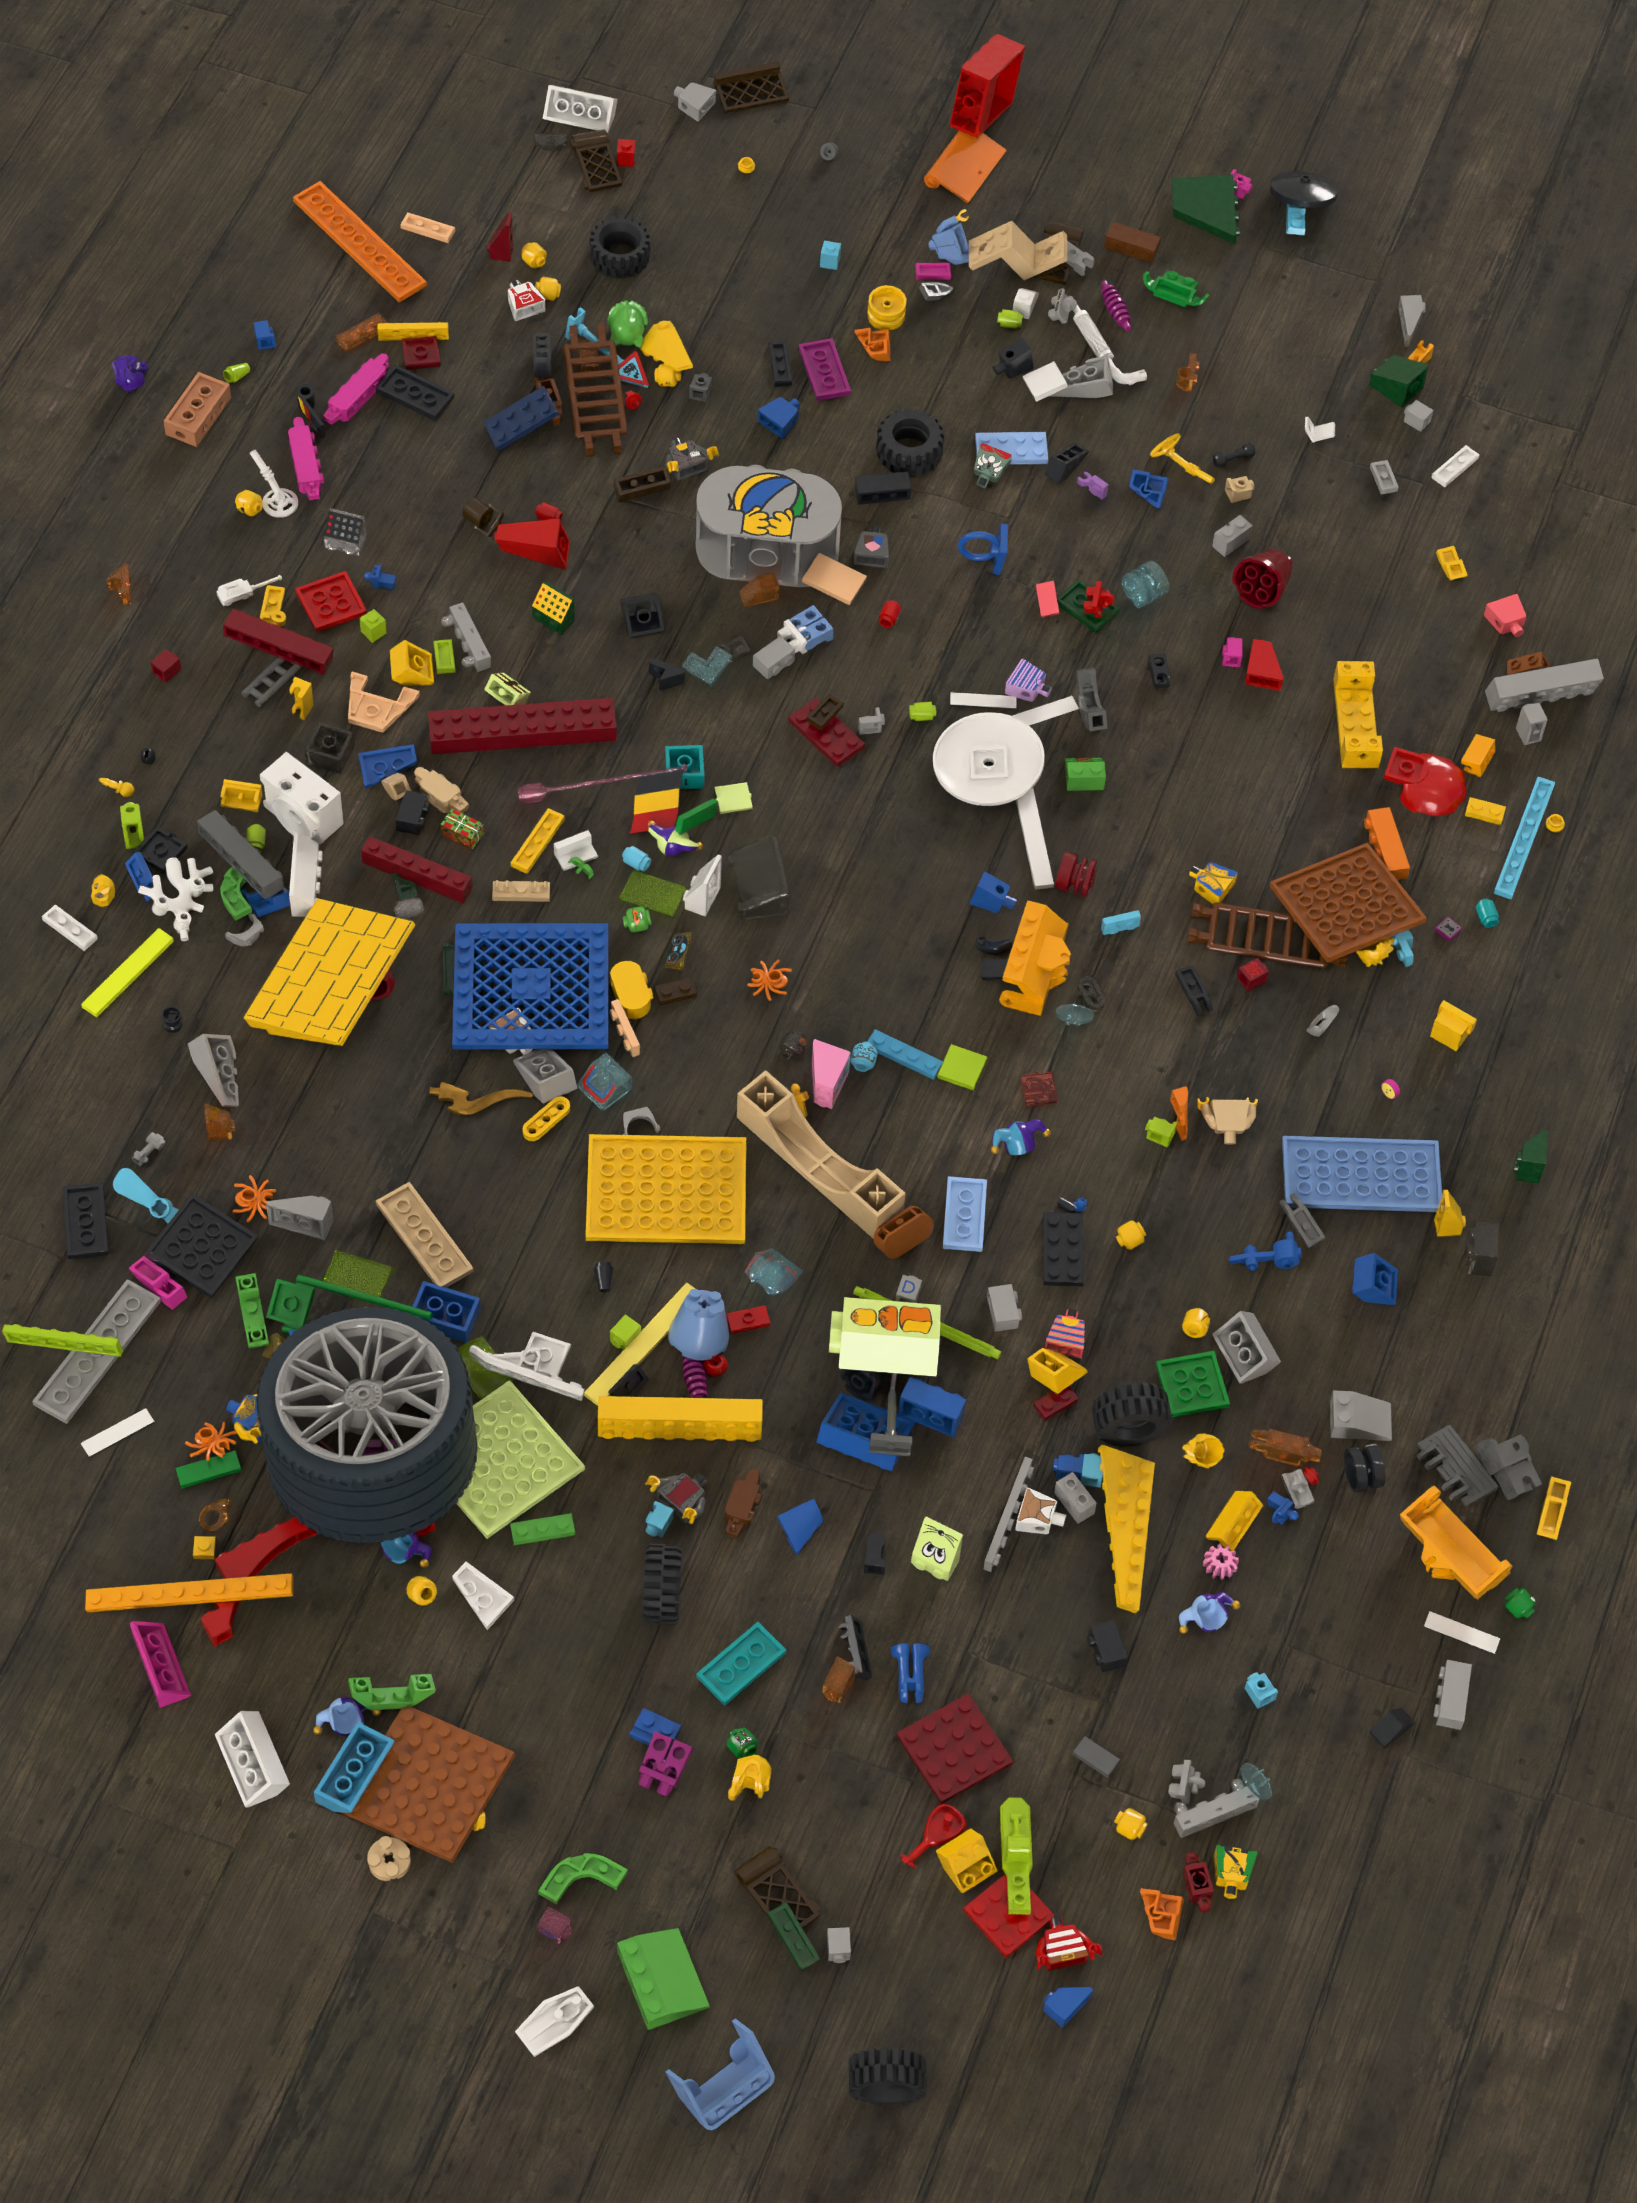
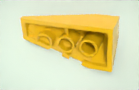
[639,321,693,372]

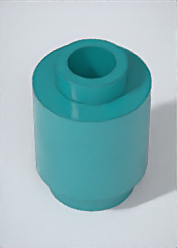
[1475,899,1499,928]

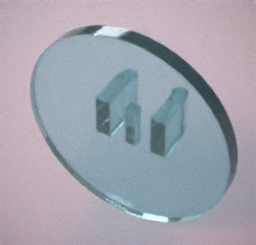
[1056,1004,1094,1026]
[1240,1763,1272,1801]

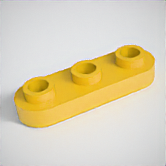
[523,1096,570,1141]

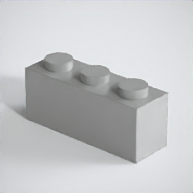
[1433,1660,1472,1730]

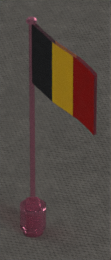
[518,764,687,834]

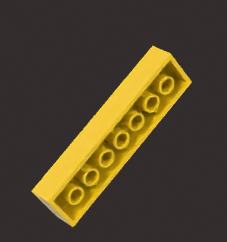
[598,1396,762,1442]

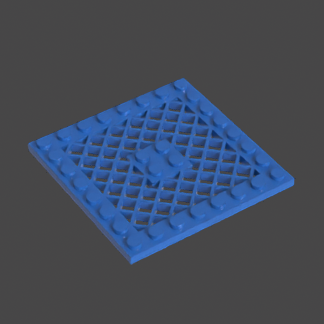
[452,923,608,1049]

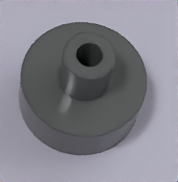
[820,142,838,160]

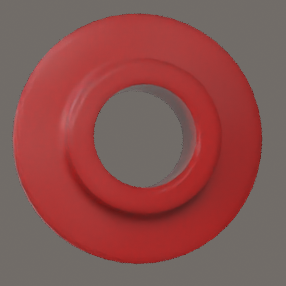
[1302,1467,1320,1486]

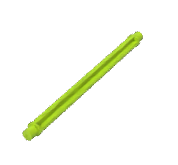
[853,1286,1001,1359]

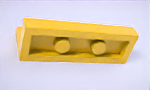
[1206,1491,1263,1552]

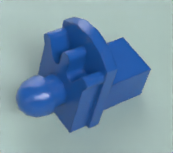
[364,564,396,590]
[1267,1491,1299,1525]

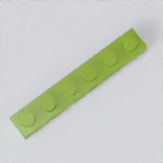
[2,1324,123,1357]

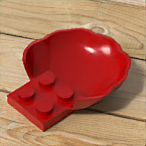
[1384,747,1467,816]

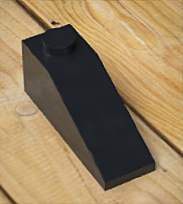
[1045,443,1089,483]

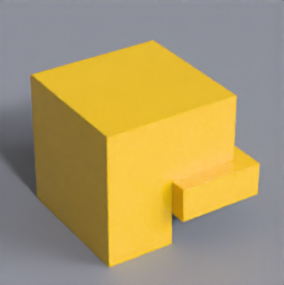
[1430,1000,1477,1051]

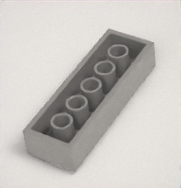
[1485,658,1604,712]

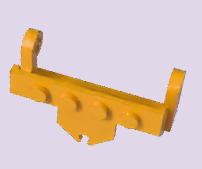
[999,900,1071,1016]
[1400,1486,1512,1600]

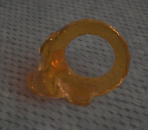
[199,1498,229,1531]

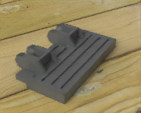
[1417,1424,1499,1508]

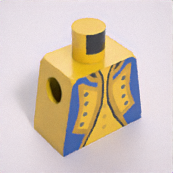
[1189,862,1238,904]

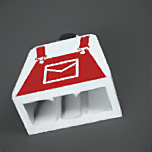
[508,280,546,321]

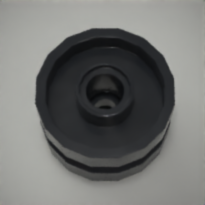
[1344,1443,1386,1493]

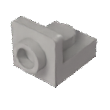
[858,707,885,735]

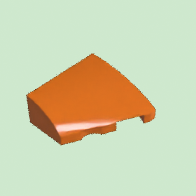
[855,328,890,361]
[1170,1086,1188,1141]
[1140,1888,1184,1940]

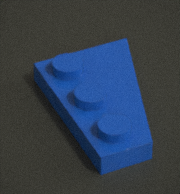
[358,744,417,789]

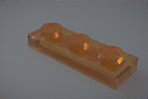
[335,313,388,351]

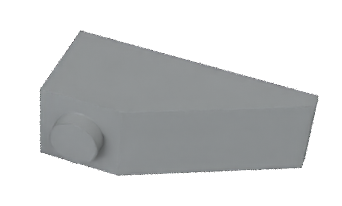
[1398,295,1426,347]

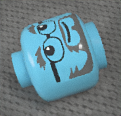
[850,1042,878,1072]

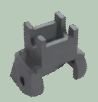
[1475,1434,1542,1501]

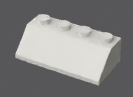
[543,85,618,133]
[289,832,323,917]
[215,1711,290,1807]

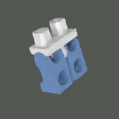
[778,605,833,654]

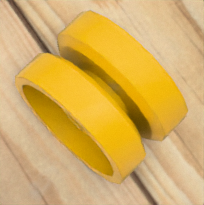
[867,285,906,331]

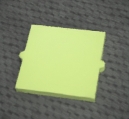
[715,782,753,814]

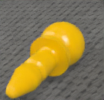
[99,778,134,797]

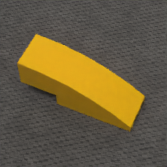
[1537,1476,1571,1540]

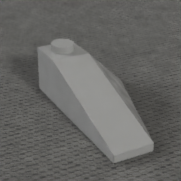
[1050,355,1113,398]

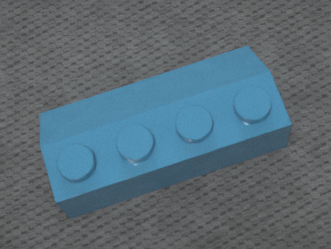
[314,1722,395,1813]

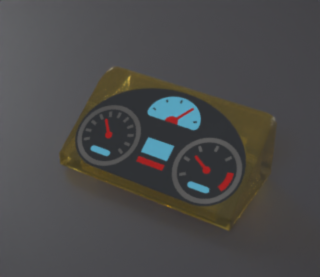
[665,932,692,970]

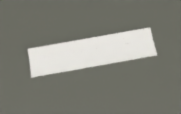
[950,692,1016,708]
[1013,696,1079,725]
[81,1408,155,1456]
[1424,1611,1500,1654]

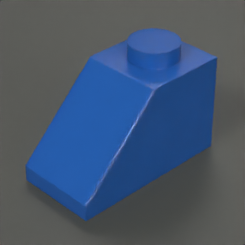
[1043,1987,1093,2028]

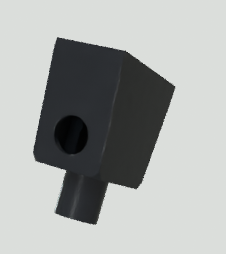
[992,337,1033,378]

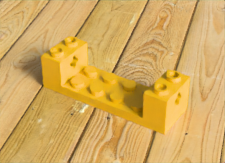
[1333,661,1383,768]

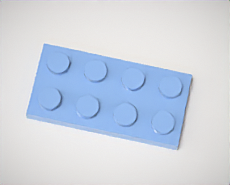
[975,432,1048,464]
[943,1176,987,1252]

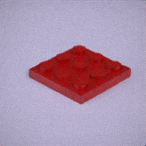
[295,571,367,633]
[963,1875,1055,1958]

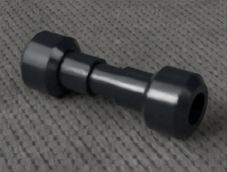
[1212,443,1255,467]

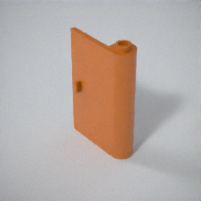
[924,130,1007,204]

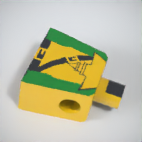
[1214,1845,1257,1899]

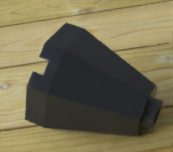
[840,1369,888,1400]

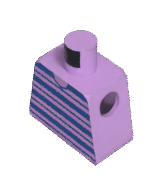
[1005,659,1052,702]

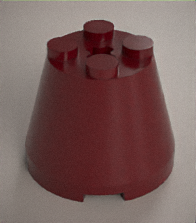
[1232,548,1293,609]

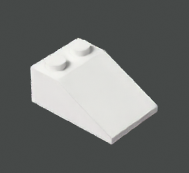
[683,855,722,917]

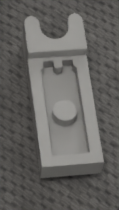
[1066,241,1094,276]

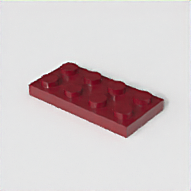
[788,698,865,767]

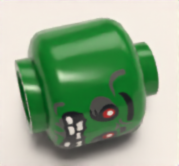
[727,1728,758,1759]

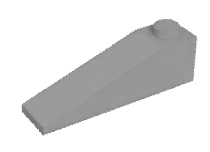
[188,1034,239,1107]

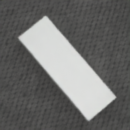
[1431,445,1479,487]
[42,905,98,951]

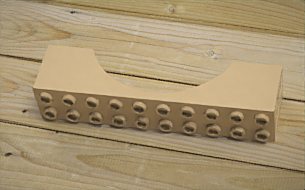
[737,1070,906,1239]

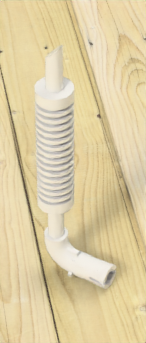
[1073,305,1147,385]

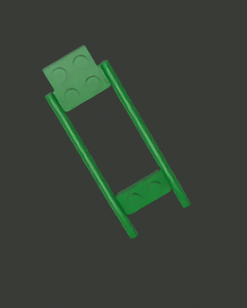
[266,1275,433,1335]

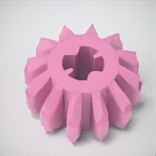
[1203,1544,1239,1580]

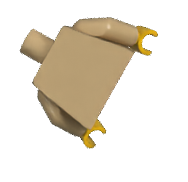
[1197,1097,1258,1145]

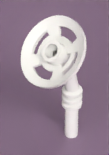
[250,449,298,518]

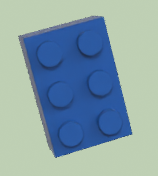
[412,1281,481,1343]
[898,1377,966,1438]

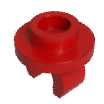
[624,390,642,410]

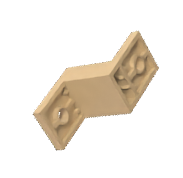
[969,221,1068,280]

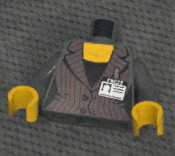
[665,438,719,481]

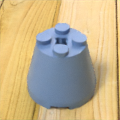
[668,1289,729,1360]

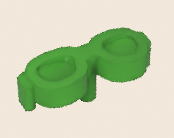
[568,857,594,880]

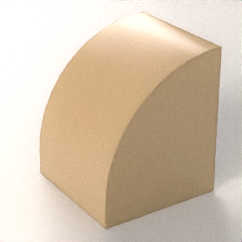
[381,773,411,800]

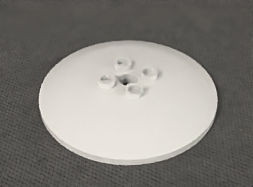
[933,712,1044,806]

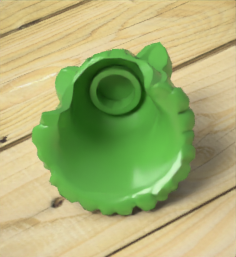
[607,300,648,347]

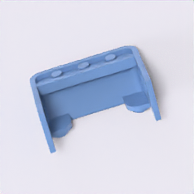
[666,2019,775,2130]

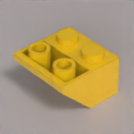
[1027,1348,1087,1394]
[936,1828,998,1893]

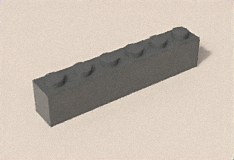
[197,810,284,900]

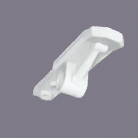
[469,1345,584,1401]

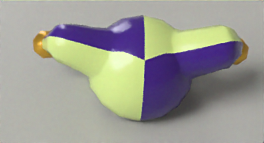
[648,821,703,856]

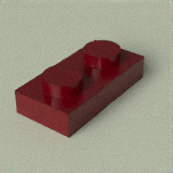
[1033,1386,1079,1421]

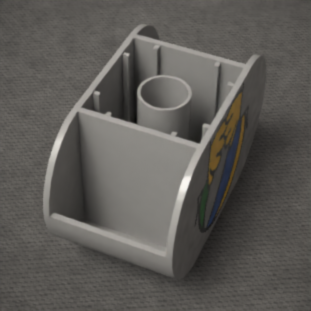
[696,465,842,587]

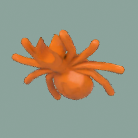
[747,959,792,1001]
[233,1175,276,1222]
[185,1422,237,1461]

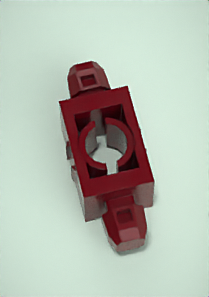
[1182,1852,1214,1912]

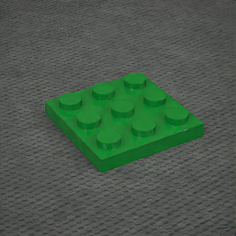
[1155,1351,1230,1417]

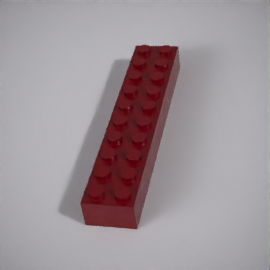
[428,698,617,755]

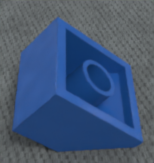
[1352,1253,1398,1305]

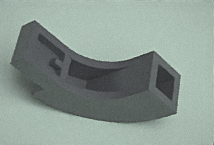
[1076,668,1108,731]

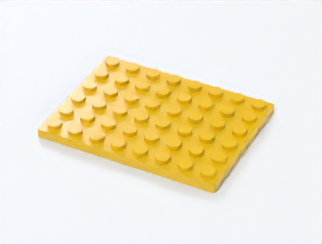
[586,1134,746,1244]

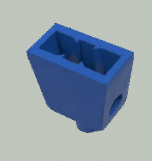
[758,397,800,439]
[970,871,1017,913]

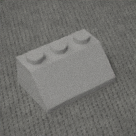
[1212,1311,1281,1384]

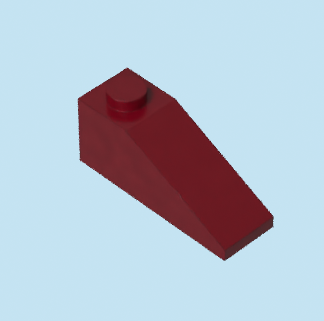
[487,213,513,262]

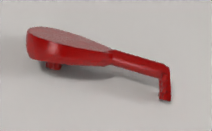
[900,1804,967,1869]

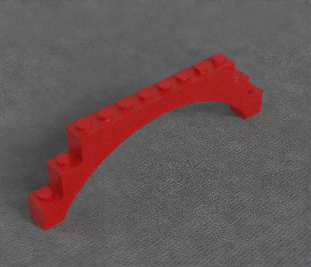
[201,1517,436,1647]

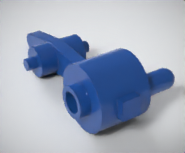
[1229,1231,1302,1271]

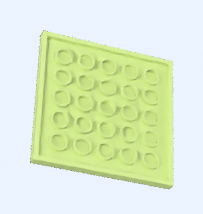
[456,1380,585,1539]

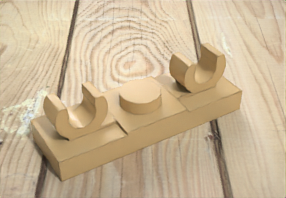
[492,880,550,902]

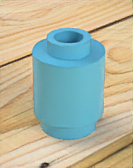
[622,846,651,872]

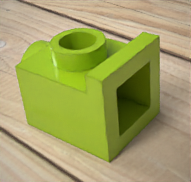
[1145,1117,1177,1148]

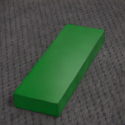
[675,798,718,835]
[175,1451,241,1489]

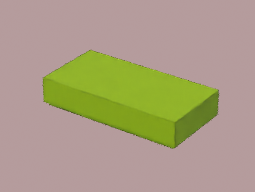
[434,639,455,674]

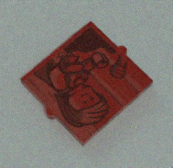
[1021,1072,1058,1106]

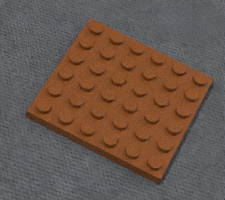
[1270,843,1427,963]
[341,1706,515,1863]

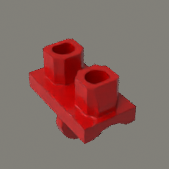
[1083,581,1115,618]

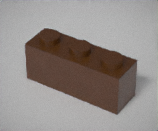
[1104,222,1161,263]

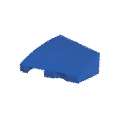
[1129,470,1169,509]
[241,886,290,918]
[777,1499,823,1555]

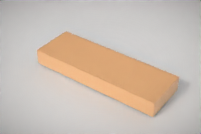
[401,212,455,243]

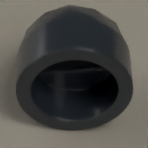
[140,748,156,764]

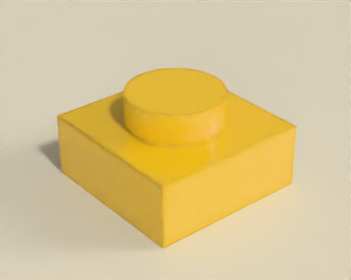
[193,1536,216,1559]

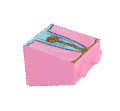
[812,1039,851,1109]

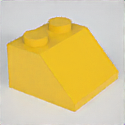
[390,640,434,687]

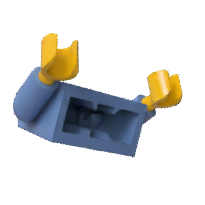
[929,209,969,265]

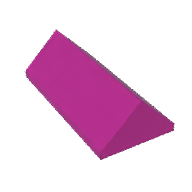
[130,1621,191,1708]

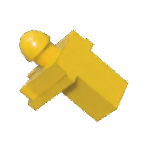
[791,1084,809,1117]

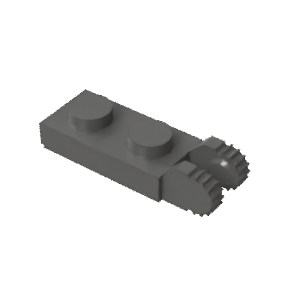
[1280,1193,1325,1249]

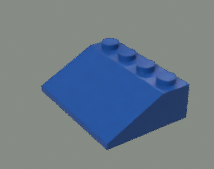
[817,1392,916,1471]

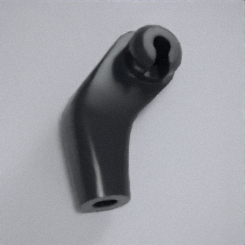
[975,936,1013,955]

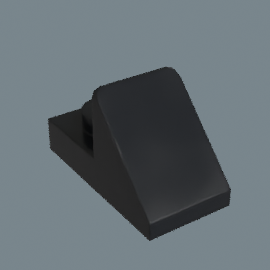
[649,657,685,690]

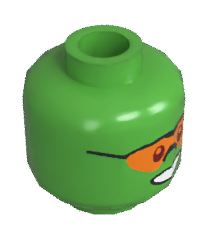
[623,906,651,933]

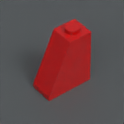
[1245,639,1283,691]

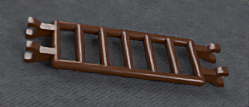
[563,323,628,457]
[1187,903,1348,968]

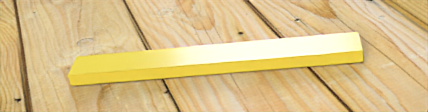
[584,1283,695,1406]

